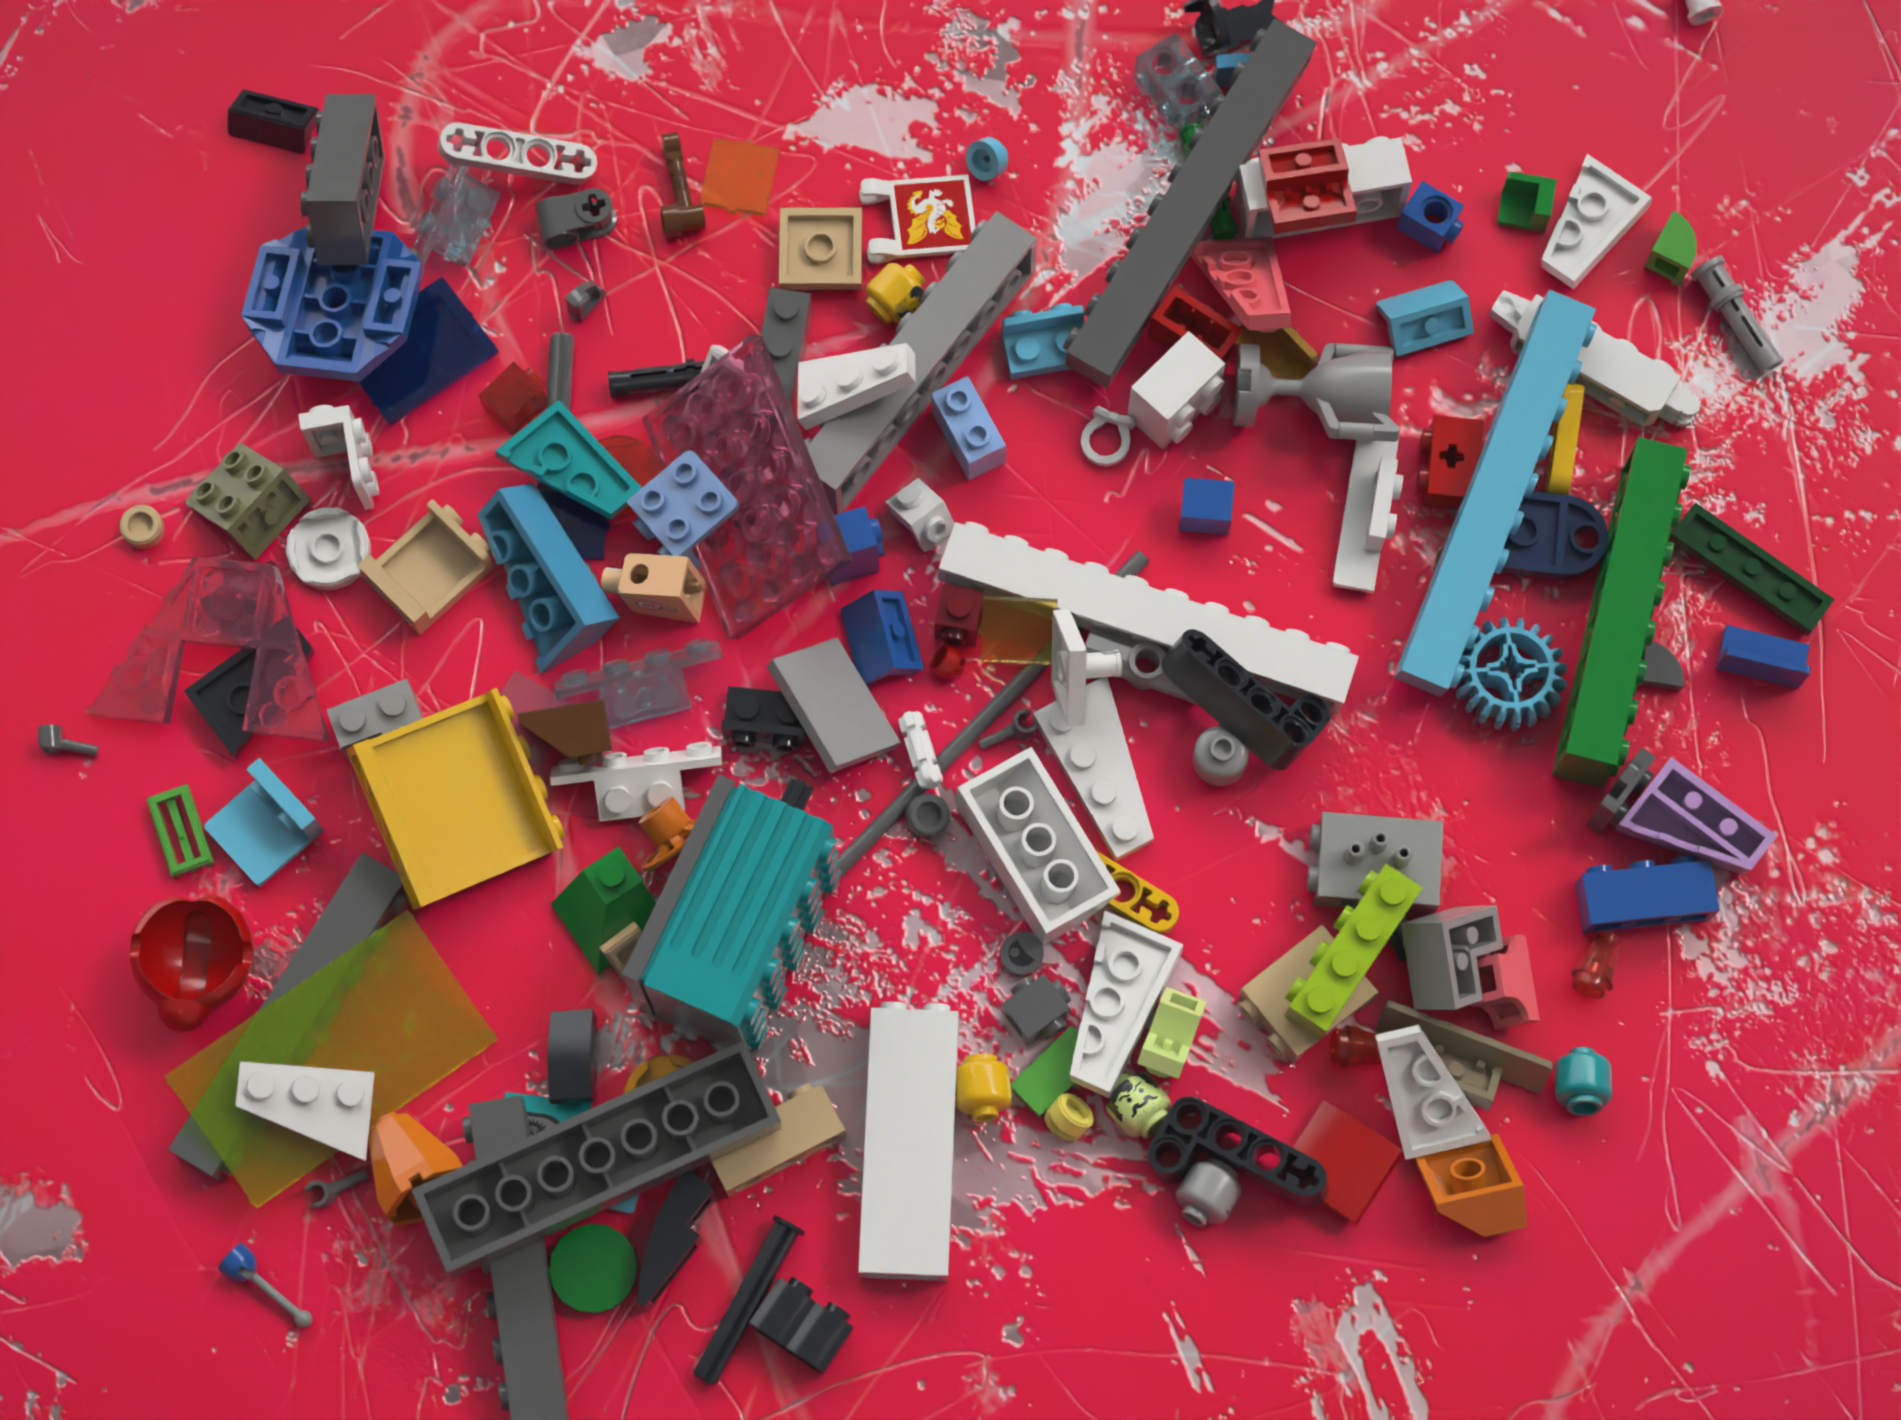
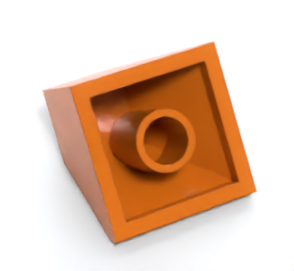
[1413,1134,1528,1237]

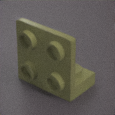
[185,443,311,560]

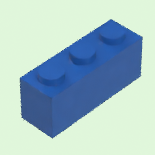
[1575,856,1720,934]

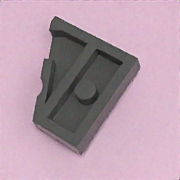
[1586,748,1656,834]

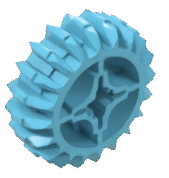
[1455,616,1567,731]

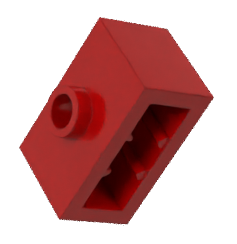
[1148,286,1243,369]

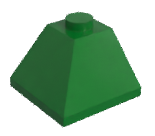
[551,846,656,975]

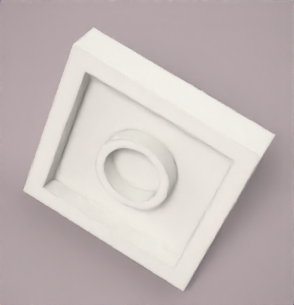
[1051,609,1122,727]

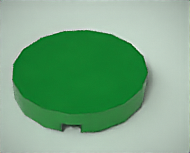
[549,1224,639,1314]

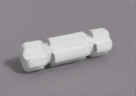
[898,711,943,789]

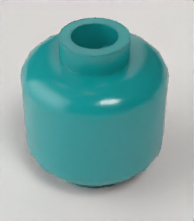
[1554,1047,1613,1116]

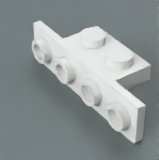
[1332,439,1403,593]
[550,742,722,821]

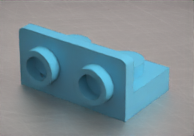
[1001,303,1084,380]

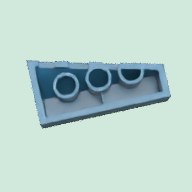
[477,483,620,674]

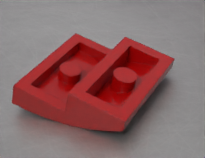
[1258,138,1357,234]
[1284,1100,1404,1226]

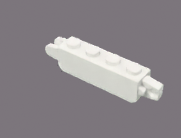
[1489,290,1701,428]

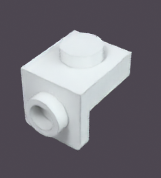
[885,478,955,552]

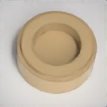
[120,505,165,549]

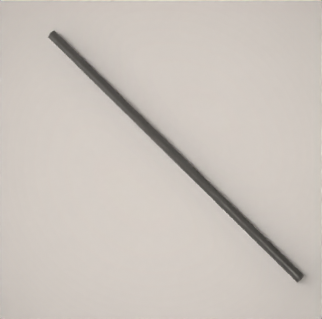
[823,550,1149,897]

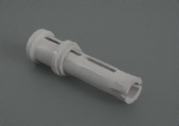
[1690,255,1784,375]

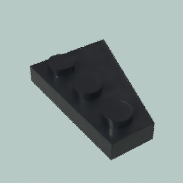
[184,616,315,760]

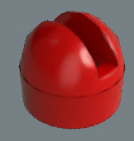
[930,642,966,679]

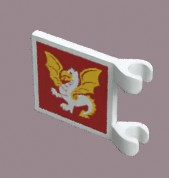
[859,175,975,264]

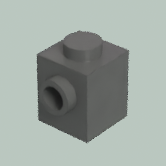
[1001,974,1071,1046]

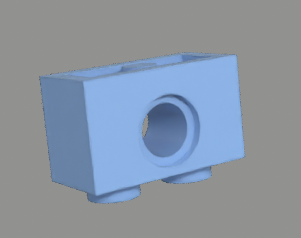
[931,376,1006,480]

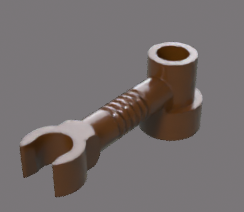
[660,132,706,239]

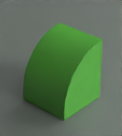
[1644,210,1697,285]

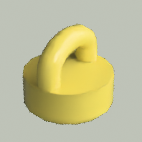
[1044,1093,1094,1142]

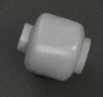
[1192,725,1250,786]
[1176,1158,1241,1227]

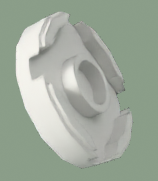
[286,507,371,590]

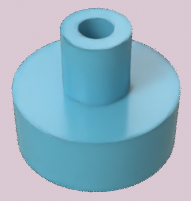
[966,137,1008,181]

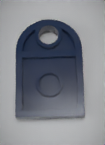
[1501,491,1608,580]

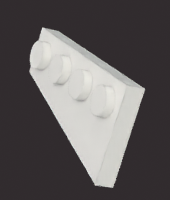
[1032,677,1154,862]
[1070,911,1183,1098]

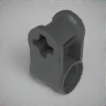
[535,188,617,249]

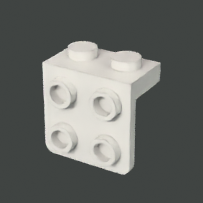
[298,405,379,510]

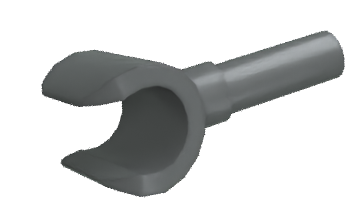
[978,709,1038,750]
[38,725,99,756]
[305,1169,369,1208]

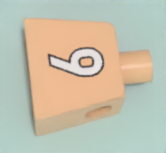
[601,553,707,623]

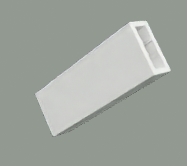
[858,1002,959,1281]

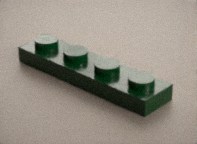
[1669,502,1835,636]

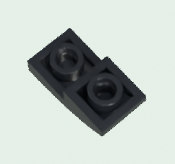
[548,1009,597,1105]

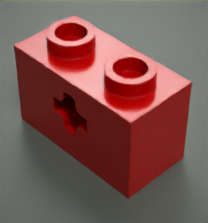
[1416,415,1484,510]

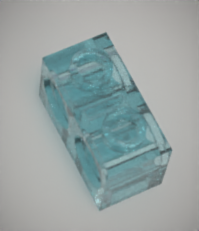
[1133,32,1223,131]

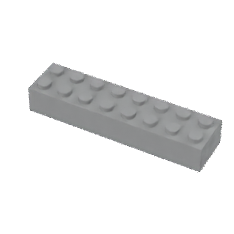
[794,211,1037,515]

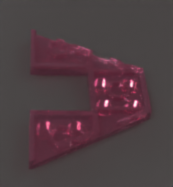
[85,557,329,742]

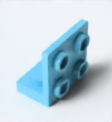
[204,758,324,887]

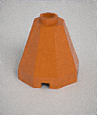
[368,1112,464,1227]

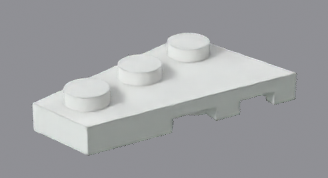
[1541,154,1652,289]
[797,343,916,430]
[1375,1025,1492,1160]
[235,1061,375,1161]

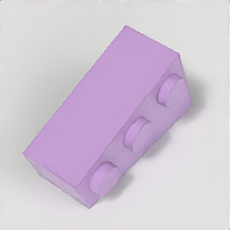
[1614,757,1777,876]

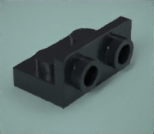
[721,686,809,752]

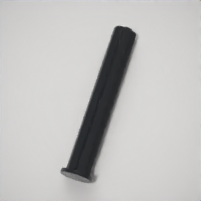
[694,1215,805,1386]

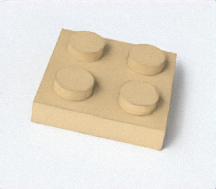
[779,208,862,290]

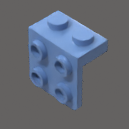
[626,450,739,570]

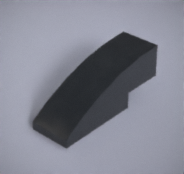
[637,1171,717,1312]

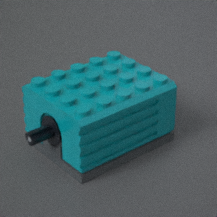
[622,774,842,1052]

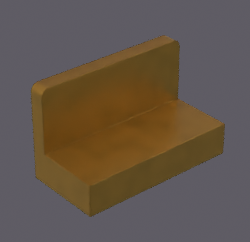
[1239,324,1318,399]

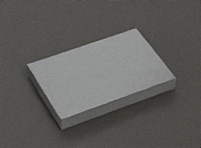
[767,638,901,773]

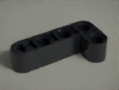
[1161,629,1331,771]
[1148,1096,1329,1207]

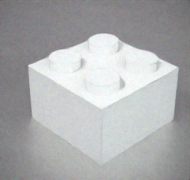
[1127,331,1225,450]

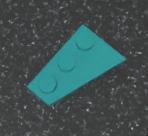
[495,400,642,520]

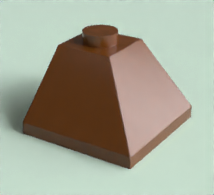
[517,699,612,765]

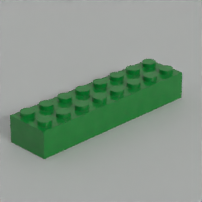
[1552,437,1691,788]

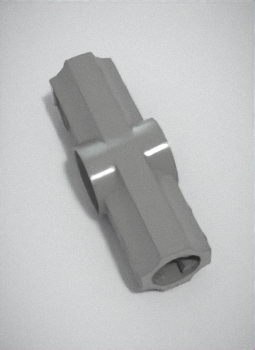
[1085,627,1198,705]

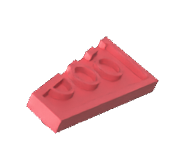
[1191,237,1291,333]

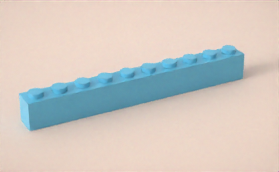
[1393,290,1597,697]

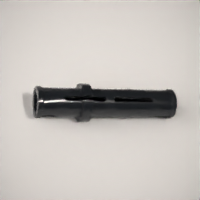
[608,358,705,398]

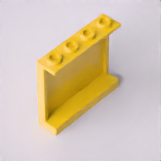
[346,688,564,910]

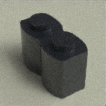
[749,1277,853,1376]

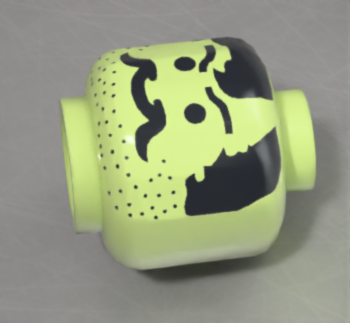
[1106,1073,1171,1139]

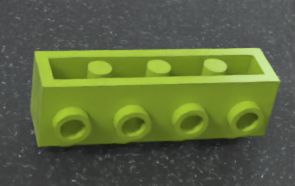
[1284,863,1423,1040]

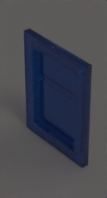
[357,276,499,426]

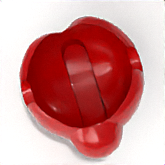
[130,895,254,1033]

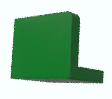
[1497,171,1557,233]

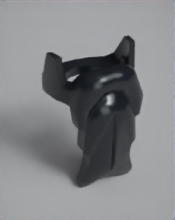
[1184,0,1283,58]

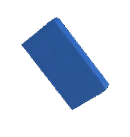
[841,589,924,686]
[1715,625,1811,689]

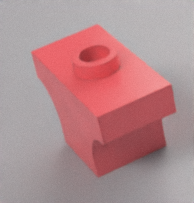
[1470,935,1540,1030]

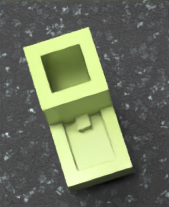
[1137,987,1207,1079]

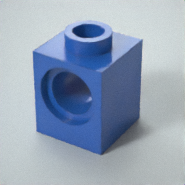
[1396,180,1465,253]

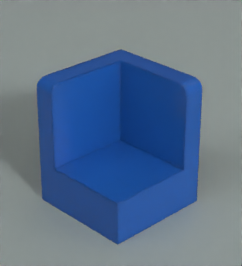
[1179,478,1234,535]

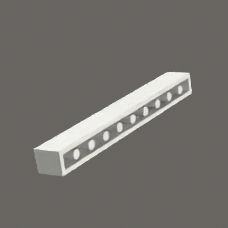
[938,522,1359,713]

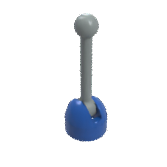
[217,1242,312,1328]

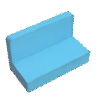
[1376,280,1474,356]

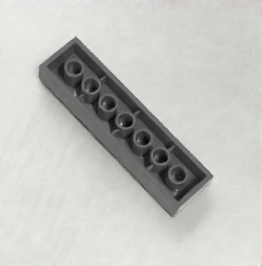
[412,1040,781,1279]

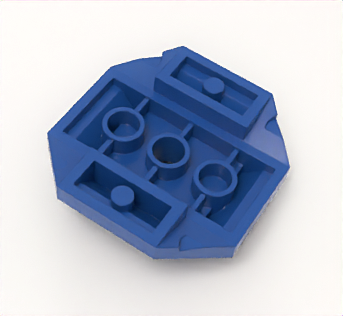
[241,226,424,382]

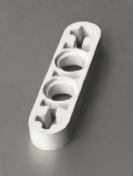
[437,123,597,185]

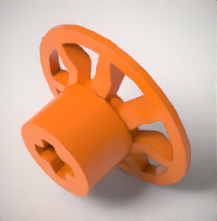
[638,796,697,871]

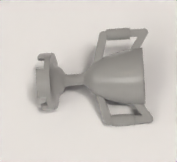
[1233,343,1400,442]

